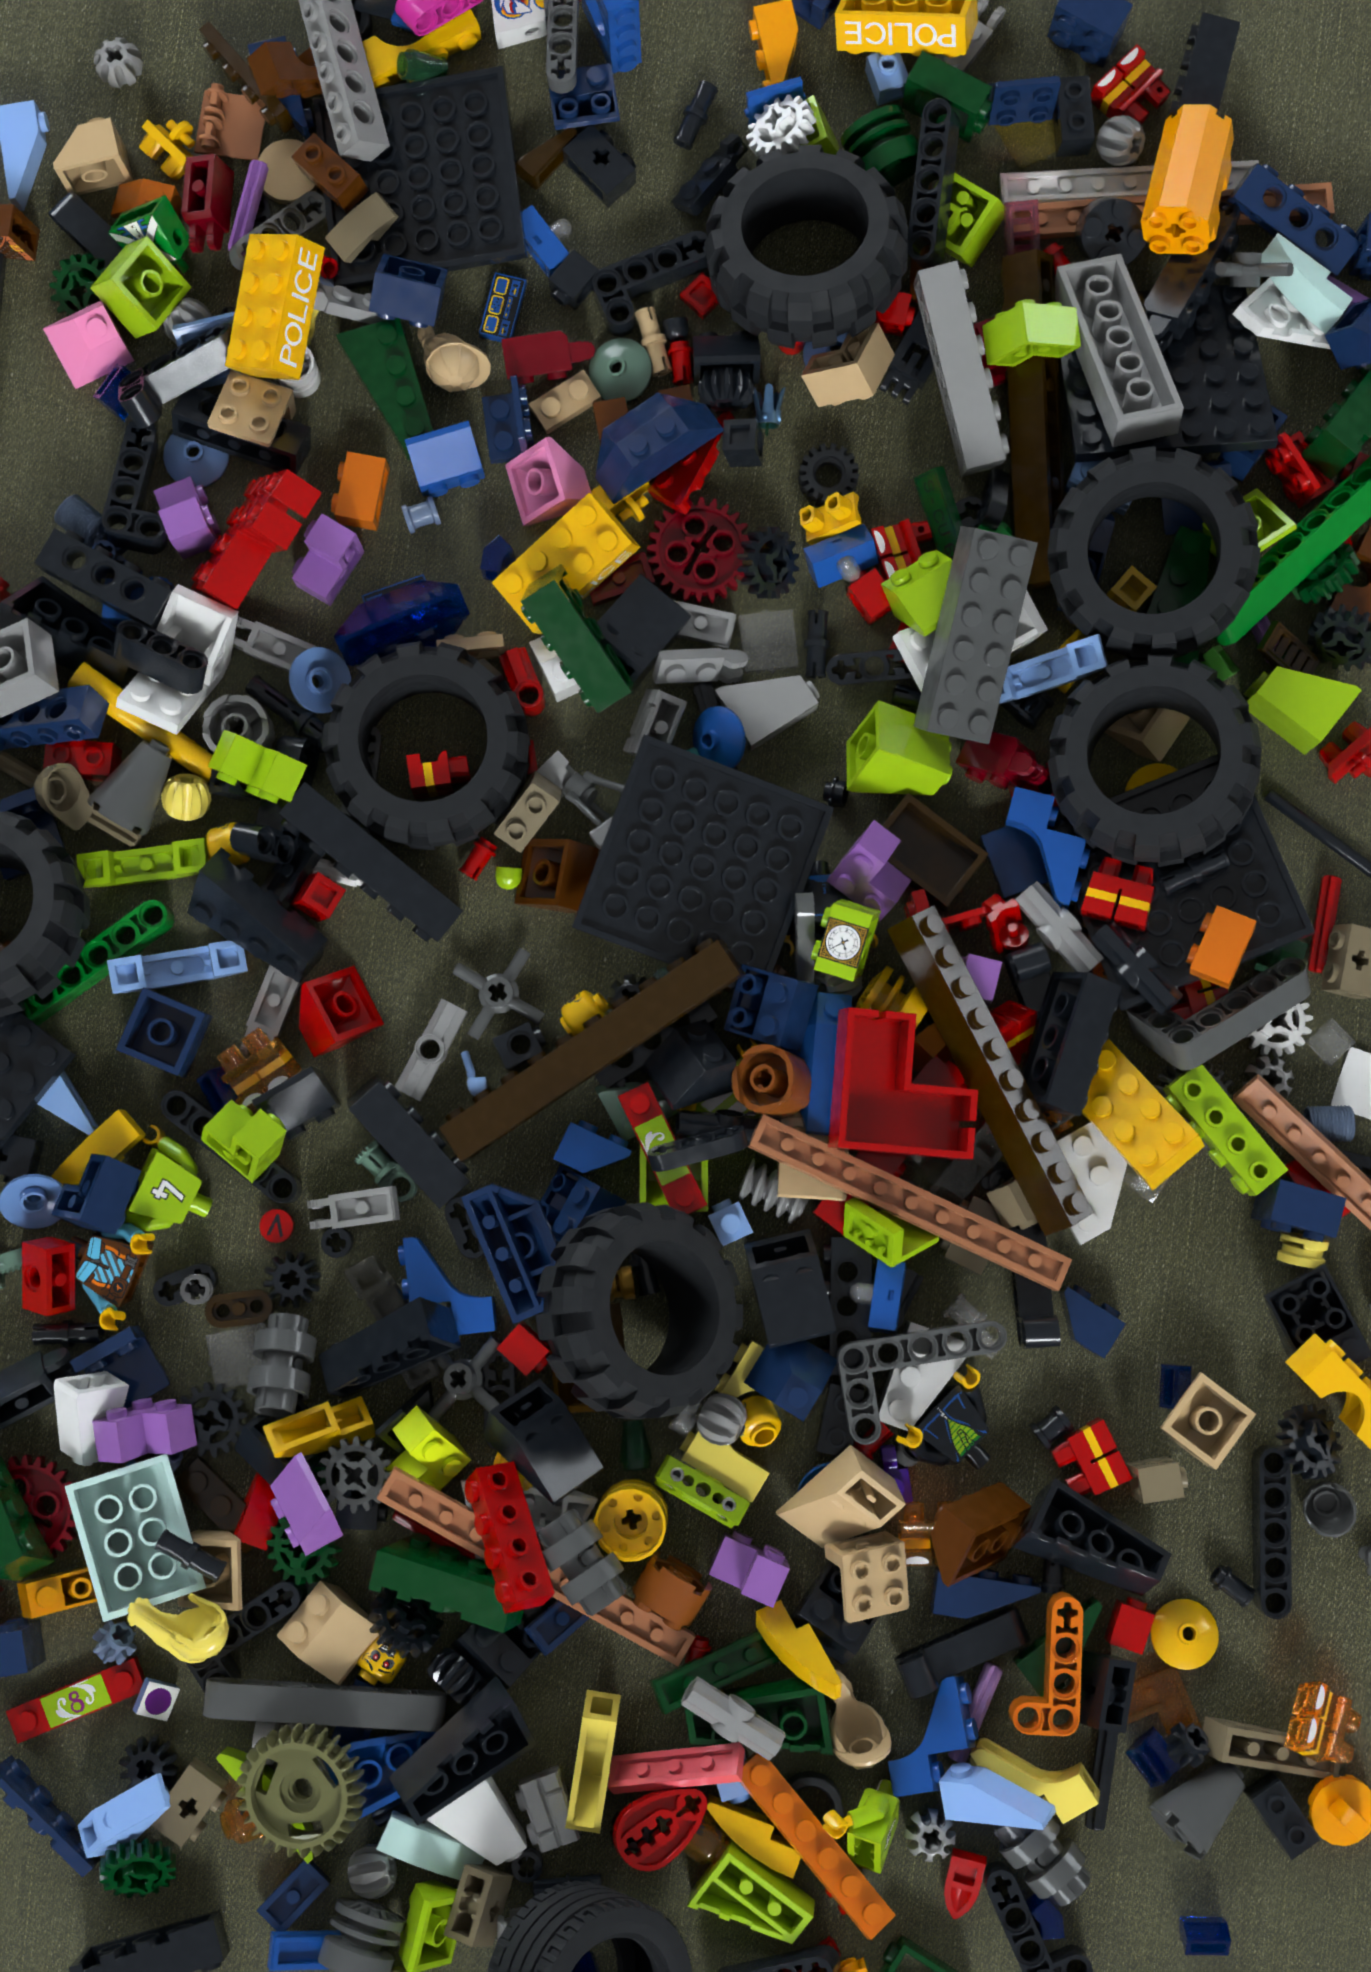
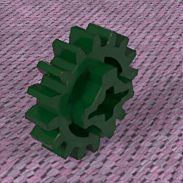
[49,254,111,317]
[1291,542,1360,604]
[266,1517,342,1585]
[99,1838,176,1898]

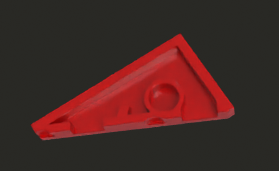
[647,411,735,515]

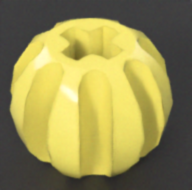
[161,774,212,821]

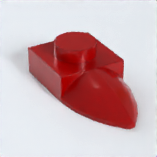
[944,1848,987,1919]

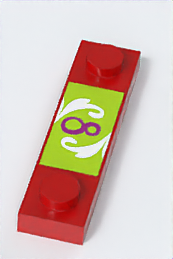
[617,1082,707,1215]
[5,1656,145,1744]

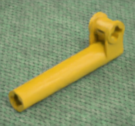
[67,662,213,784]

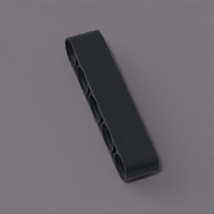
[908,98,960,269]
[161,1090,302,1204]
[1252,1445,1292,1619]

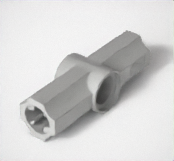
[1015,881,1104,972]
[395,999,468,1102]
[681,1676,786,1761]

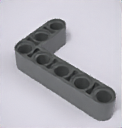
[1126,957,1311,1070]
[836,1320,1007,1445]

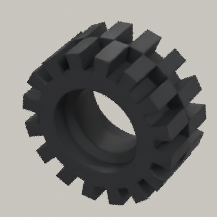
[799,443,859,507]

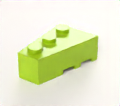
[687,1838,815,1944]

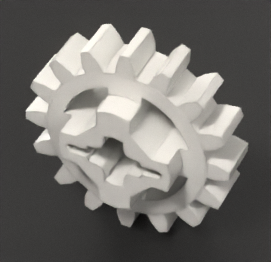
[746,95,816,157]
[1245,1003,1313,1057]

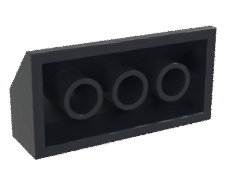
[1021,972,1122,1116]

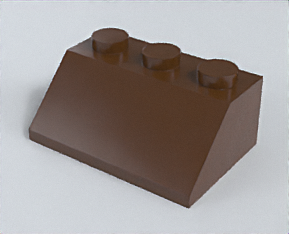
[930,1481,1032,1587]

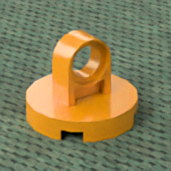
[1307,1774,1371,1846]

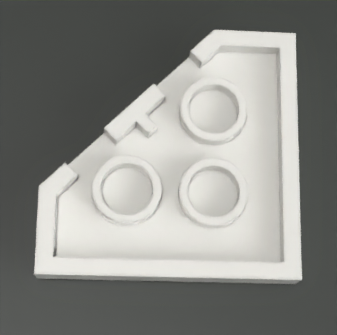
[1233,278,1343,350]
[1057,1122,1127,1245]

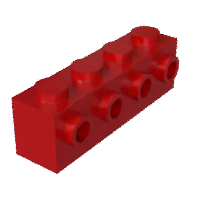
[465,1461,555,1614]

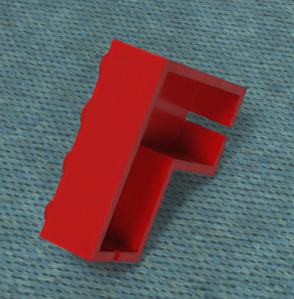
[191,469,322,610]
[828,1007,978,1160]

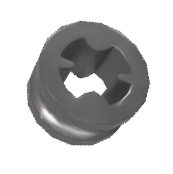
[180,1274,214,1305]

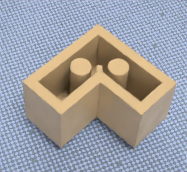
[801,323,895,407]

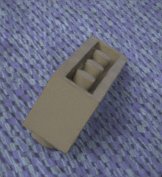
[1203,1716,1344,1778]

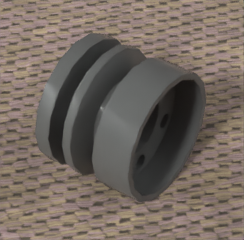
[317,1898,407,1972]

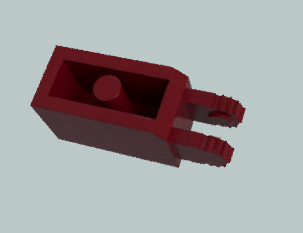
[181,153,234,253]
[501,330,595,384]
[956,732,1048,790]

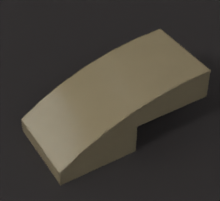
[325,192,398,263]

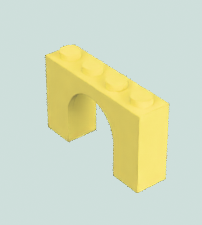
[679,1340,770,1503]

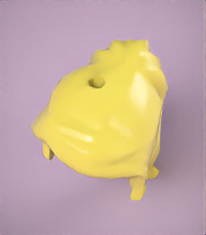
[127,1593,229,1664]

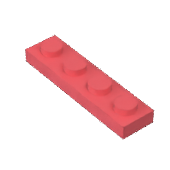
[608,1742,745,1794]

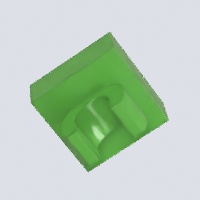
[1201,644,1240,682]

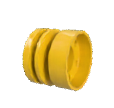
[855,965,928,1029]
[594,1479,668,1562]

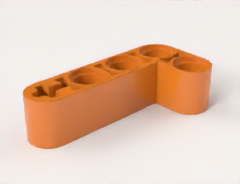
[1008,1592,1083,1737]

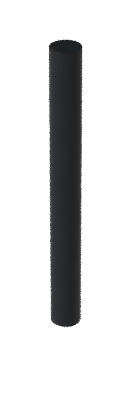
[1264,789,1371,878]

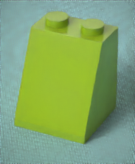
[1244,666,1362,755]
[846,700,953,795]

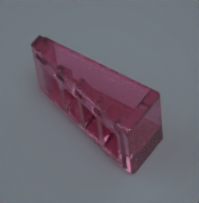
[1004,199,1040,257]

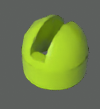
[495,866,522,890]

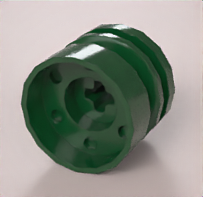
[840,105,919,187]

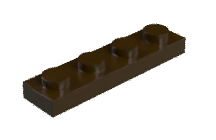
[199,22,294,134]

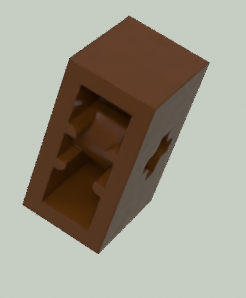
[291,133,369,214]

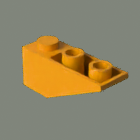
[748,0,798,87]
[17,1566,97,1619]

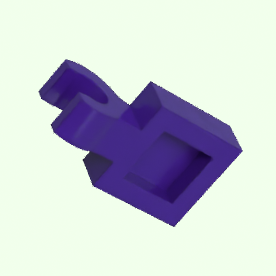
[880,1444,913,1503]

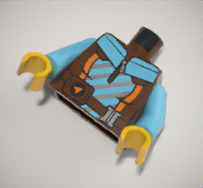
[69,1223,155,1331]

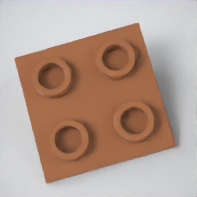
[194,83,265,161]

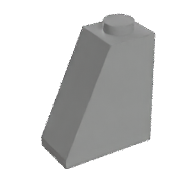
[715,675,820,752]

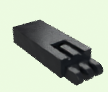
[879,298,972,406]

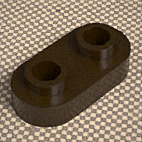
[205,1289,275,1328]

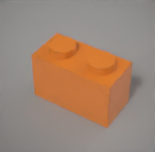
[331,451,390,531]
[1186,905,1256,990]

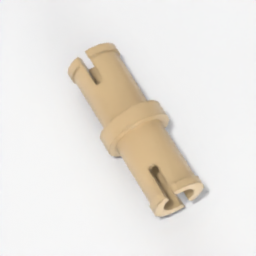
[635,306,672,377]

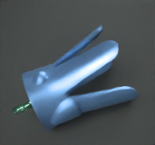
[753,383,786,436]

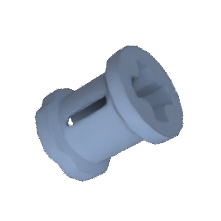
[401,496,442,534]

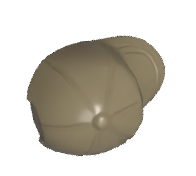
[34,763,94,831]

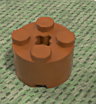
[731,1044,812,1119]
[632,1551,713,1631]

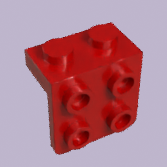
[1264,431,1335,509]
[903,889,988,932]

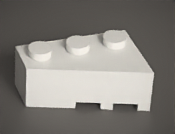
[878,1320,966,1431]

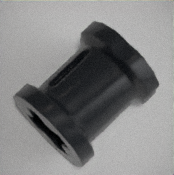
[1029,1405,1075,1450]

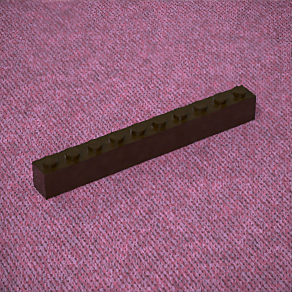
[1001,249,1065,590]
[887,905,1094,1236]
[439,938,745,1162]

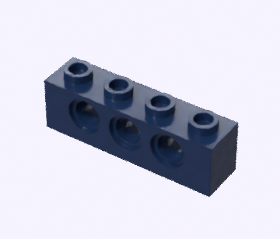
[1226,163,1361,277]
[0,685,109,751]

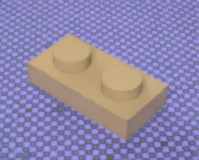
[529,369,602,434]
[436,631,506,660]

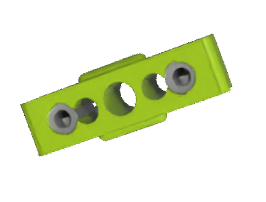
[654,1455,750,1529]

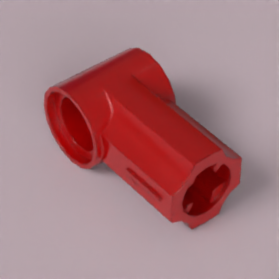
[499,647,546,717]

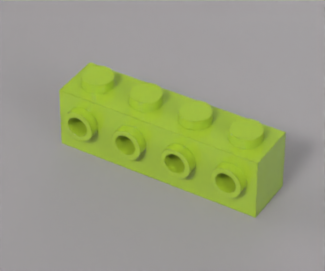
[1162,1065,1288,1196]

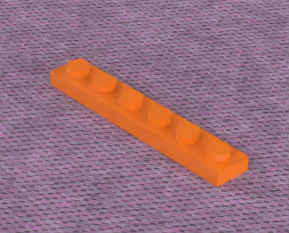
[740,1752,896,1940]

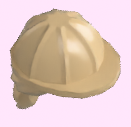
[417,325,491,392]
[829,1669,892,1770]

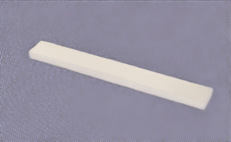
[999,160,1259,208]

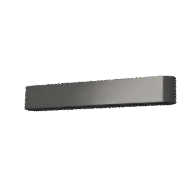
[203,1677,447,1732]

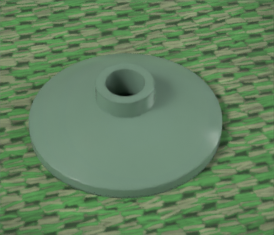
[589,338,652,403]

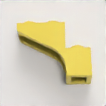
[565,1690,621,1834]
[970,1738,1100,1824]

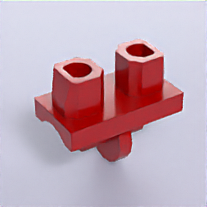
[1319,721,1371,784]
[981,894,1029,955]

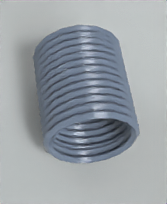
[54,494,105,547]
[1303,1105,1355,1142]

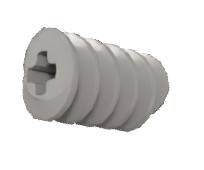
[739,1158,809,1224]

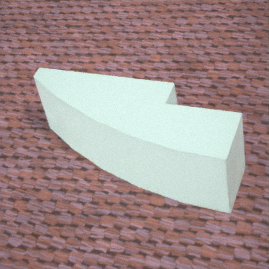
[1261,233,1353,334]
[376,1810,485,1880]

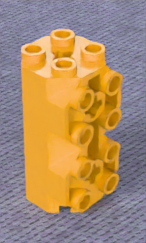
[1141,104,1234,255]

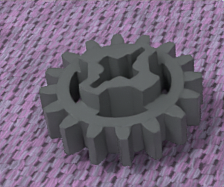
[317,1436,392,1513]

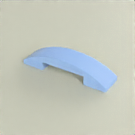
[999,634,1108,704]
[107,940,248,994]

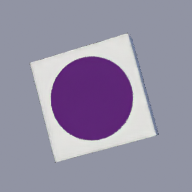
[133,1677,180,1721]

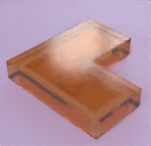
[1127,1665,1203,1736]

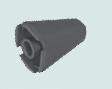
[87,738,172,835]
[1149,1761,1245,1861]

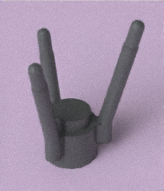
[563,771,624,827]

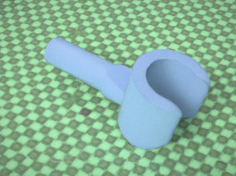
[461,1051,488,1096]

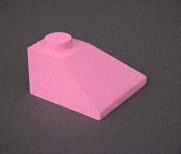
[43,300,134,389]
[505,437,592,526]

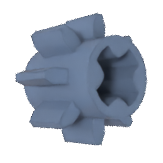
[92,1620,137,1665]

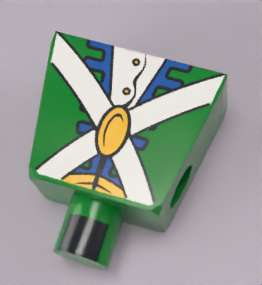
[108,195,189,275]

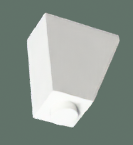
[54,1371,129,1466]
[427,1776,527,1866]

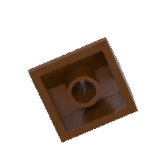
[514,839,599,913]

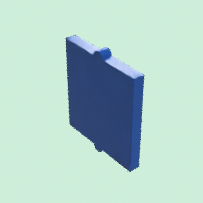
[744,76,806,125]

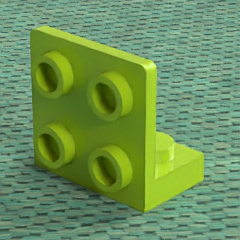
[843,1197,939,1268]

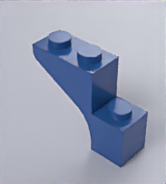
[1005,787,1090,909]
[398,1237,498,1335]
[888,1676,979,1797]

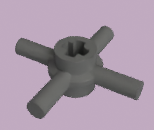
[1215,252,1294,288]
[453,947,545,1040]
[427,1336,501,1422]

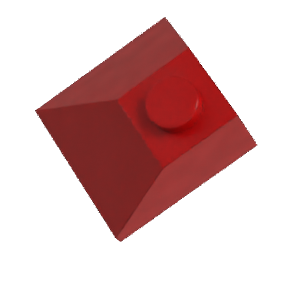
[299,966,384,1058]

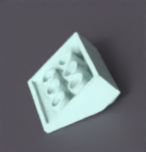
[65,1454,207,1622]

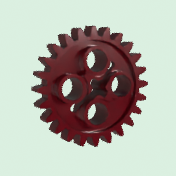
[647,496,749,605]
[6,1454,77,1559]

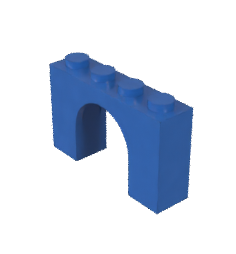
[582,0,642,74]

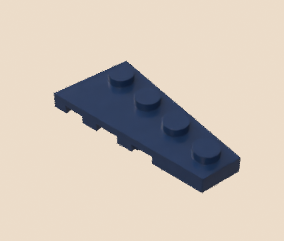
[0,1755,100,1878]

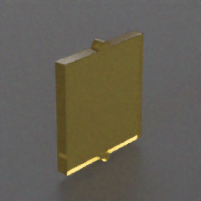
[993,119,1056,171]

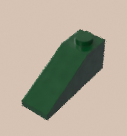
[1012,1596,1103,1697]

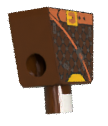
[0,204,40,261]

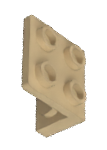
[207,370,296,447]
[824,1531,909,1623]

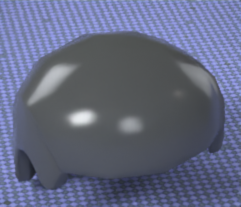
[1302,1481,1357,1538]

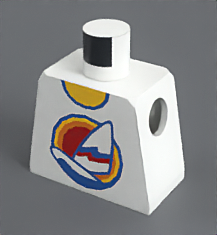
[491,0,563,49]

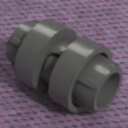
[247,1313,317,1418]
[537,1509,627,1616]
[994,1817,1090,1907]

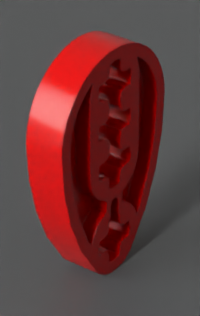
[613,1786,708,1871]

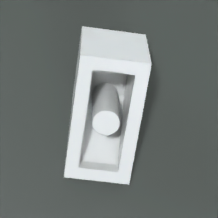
[529,637,581,702]

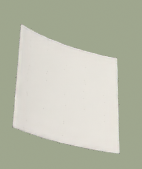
[1331,1047,1371,1120]

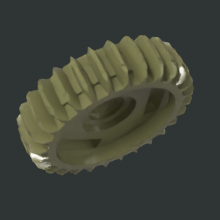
[236,1722,367,1859]

